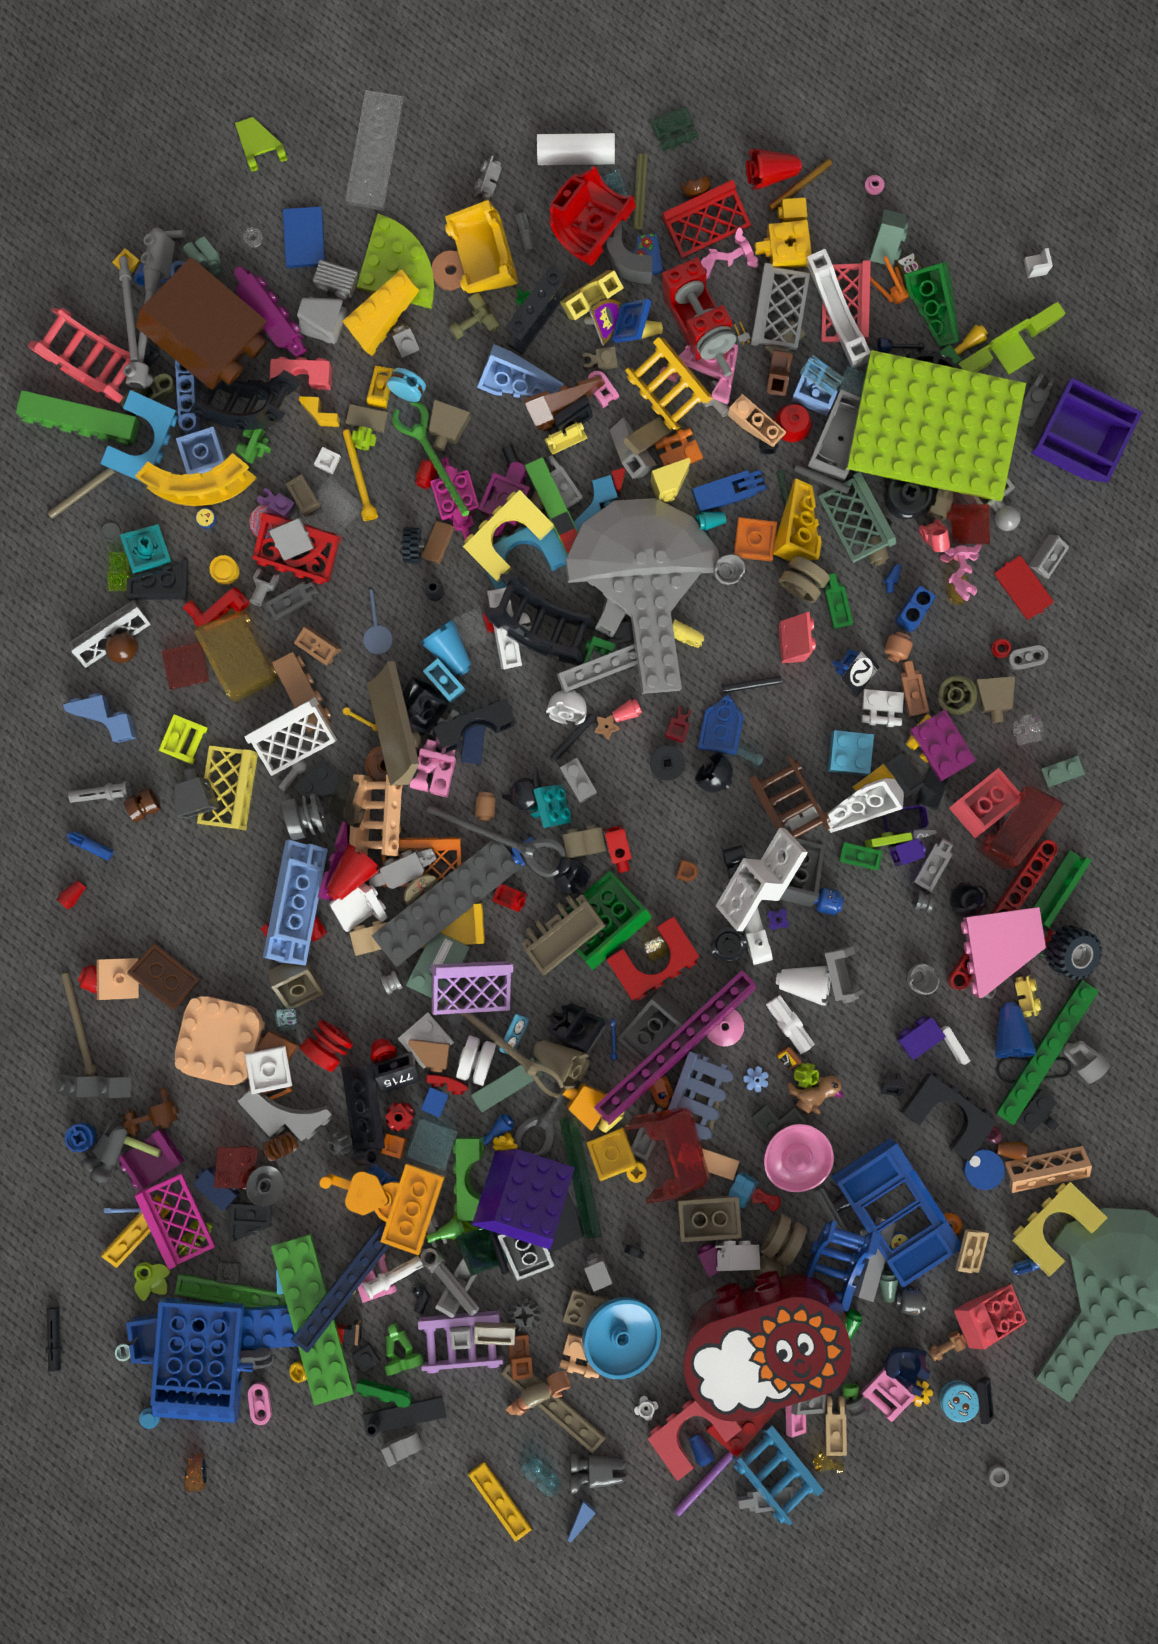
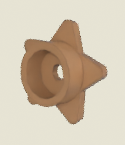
[594,715,620,740]

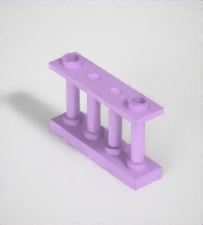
[418,1310,504,1373]

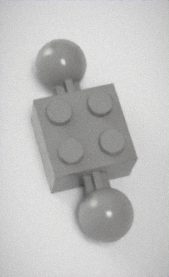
[961,478,1021,531]

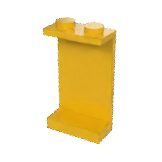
[421,904,485,948]

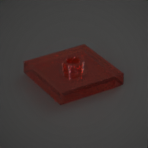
[162,642,210,690]

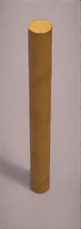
[768,158,833,212]

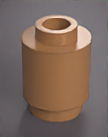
[475,792,496,822]

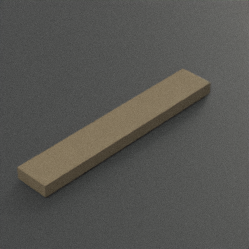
[501,1362,606,1454]

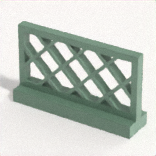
[818,472,896,563]

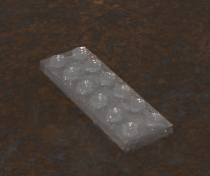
[345,90,404,211]

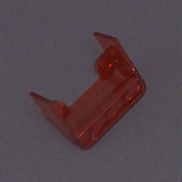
[977,785,1064,870]
[625,1107,709,1204]

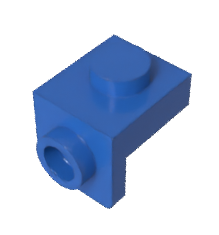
[831,649,860,676]

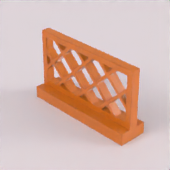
[380,837,462,887]

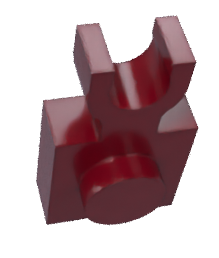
[665,706,691,743]

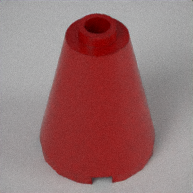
[746,148,802,190]
[326,844,380,901]

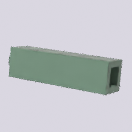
[471,1056,544,1113]

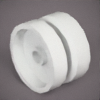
[456,1035,496,1086]

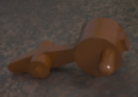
[120,1087,180,1137]

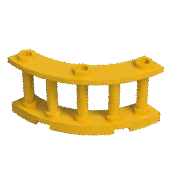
[135,453,257,506]

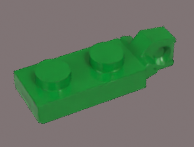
[824,573,853,629]

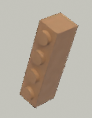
[272,652,332,735]

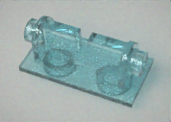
[521,1454,561,1497]

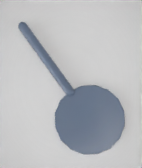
[363,589,393,654]

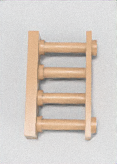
[349,774,402,856]

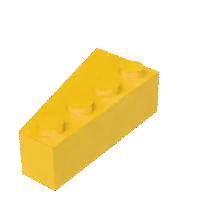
[342,269,419,356]

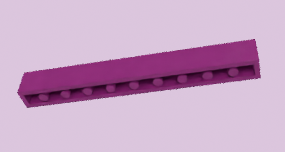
[594,970,756,1125]

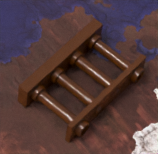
[749,756,831,838]

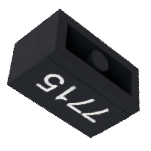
[373,1051,421,1093]

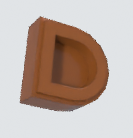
[676,859,698,882]

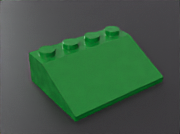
[560,870,652,970]

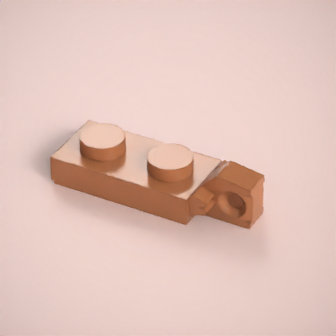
[900,661,929,717]

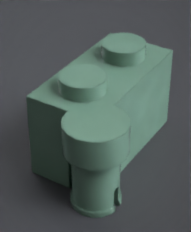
[183,236,224,278]

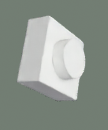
[314,447,341,475]

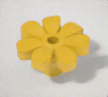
[493,1133,518,1151]
[912,1380,933,1407]

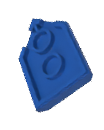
[698,694,744,755]

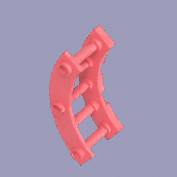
[27,308,144,403]

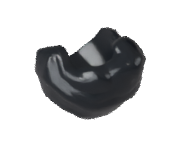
[554,857,591,894]
[950,882,988,917]

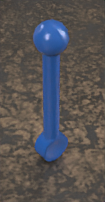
[610,1019,618,1060]

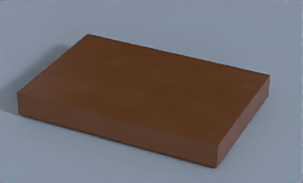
[127,943,201,1011]

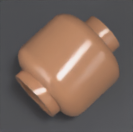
[884,632,913,663]

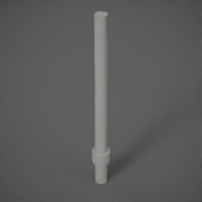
[119,256,138,362]

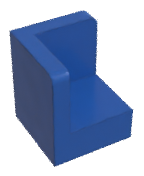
[421,1086,448,1117]

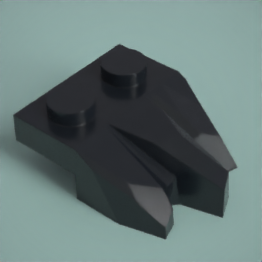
[546,1004,606,1054]

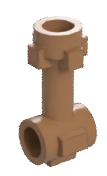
[928,1330,966,1361]

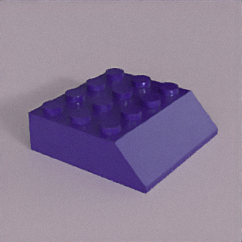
[1031,377,1143,483]
[472,1149,575,1250]

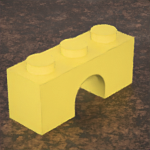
[560,270,623,320]

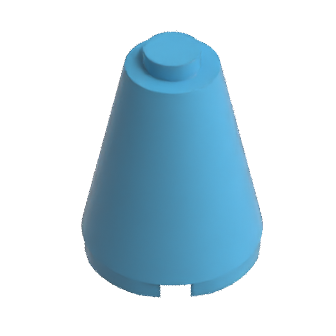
[420,619,471,676]

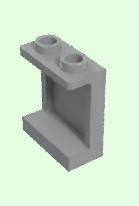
[825,946,864,1003]

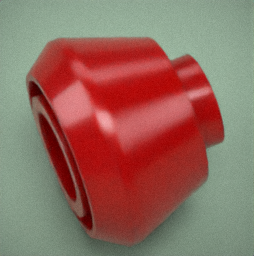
[370,1038,397,1063]

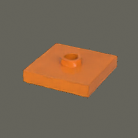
[734,517,777,562]

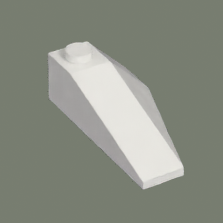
[827,778,904,833]

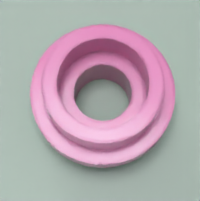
[865,175,884,195]

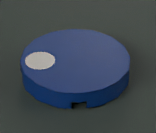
[963,1149,1005,1190]

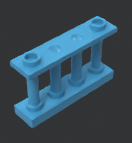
[731,1424,824,1525]

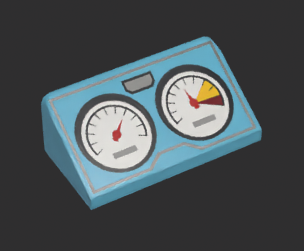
[499,1013,529,1054]

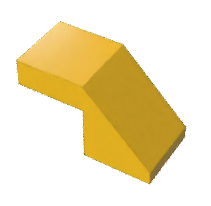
[299,396,340,427]

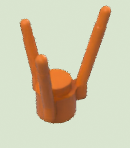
[870,256,909,305]

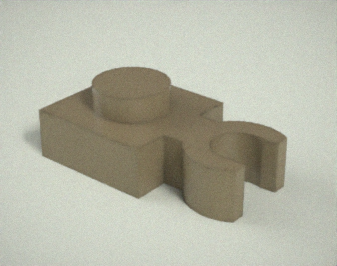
[583,347,618,370]

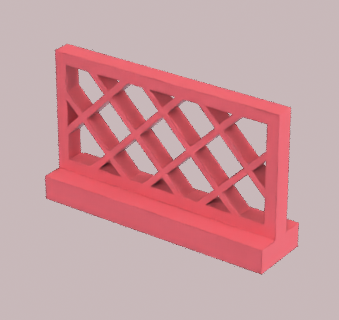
[822,260,871,344]

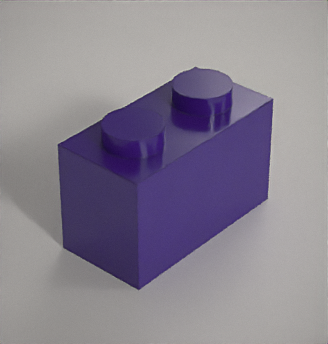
[888,838,926,867]
[896,1016,946,1060]

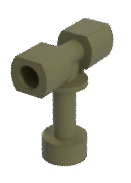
[449,293,500,340]

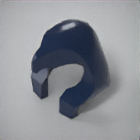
[884,1347,931,1397]

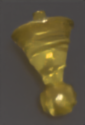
[813,1451,844,1474]

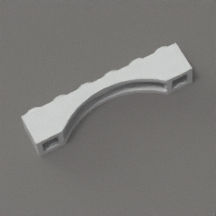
[807,249,870,369]

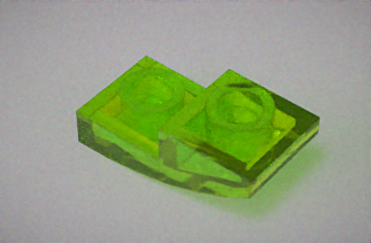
[107,552,130,591]

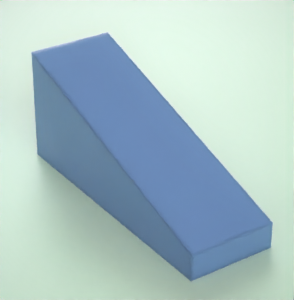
[568,1498,596,1543]

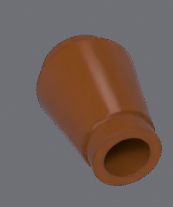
[997,1141,1028,1161]

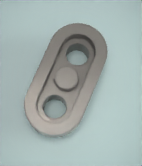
[1007,645,1048,670]

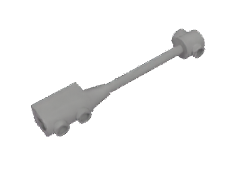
[123,232,175,389]

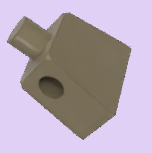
[429,400,471,451]
[973,676,1015,723]

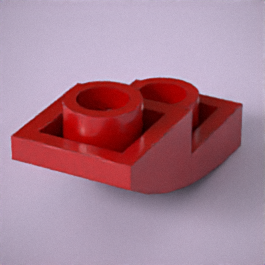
[427,1074,469,1095]

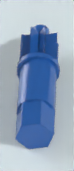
[67,831,114,861]
[1011,1250,1058,1275]

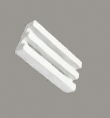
[940,1026,970,1065]

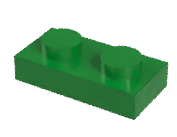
[838,842,883,871]

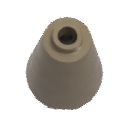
[533,1040,589,1090]

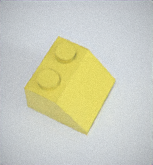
[650,458,691,503]

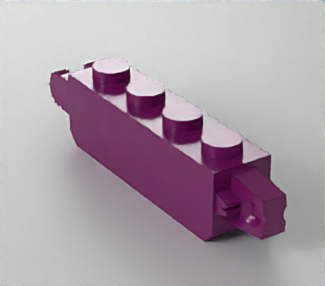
[234,266,307,358]

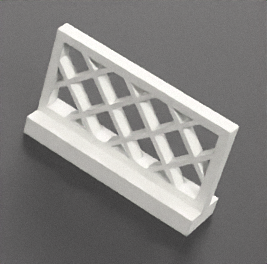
[245,697,337,776]

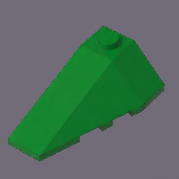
[904,262,959,347]

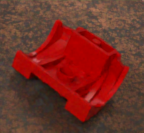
[548,166,636,266]

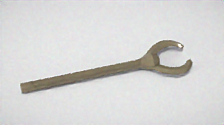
[444,995,564,1098]

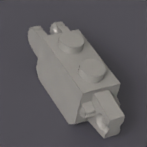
[369,848,437,889]

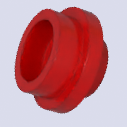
[991,638,1011,658]

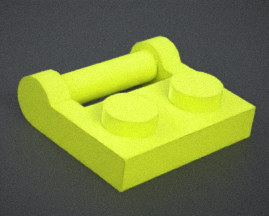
[159,714,208,764]

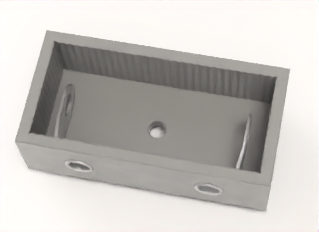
[807,389,861,482]

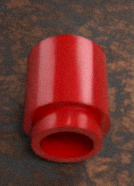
[415,458,438,490]

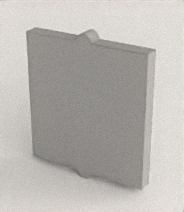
[269,518,314,561]

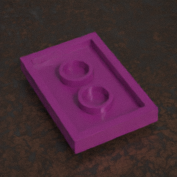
[910,710,976,781]

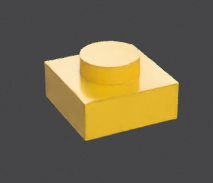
[112,248,141,275]

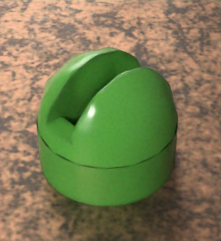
[842,1383,859,1400]

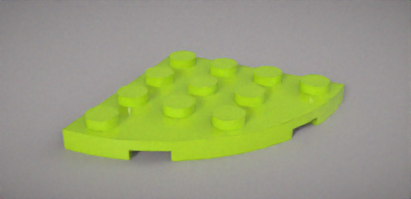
[357,214,435,309]

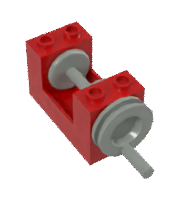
[662,257,736,377]

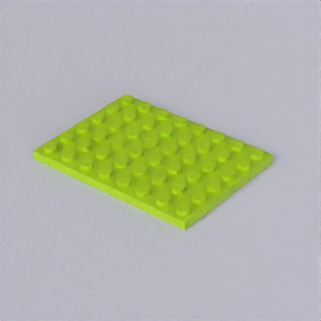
[846,350,1026,501]

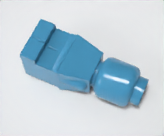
[728,1172,759,1213]

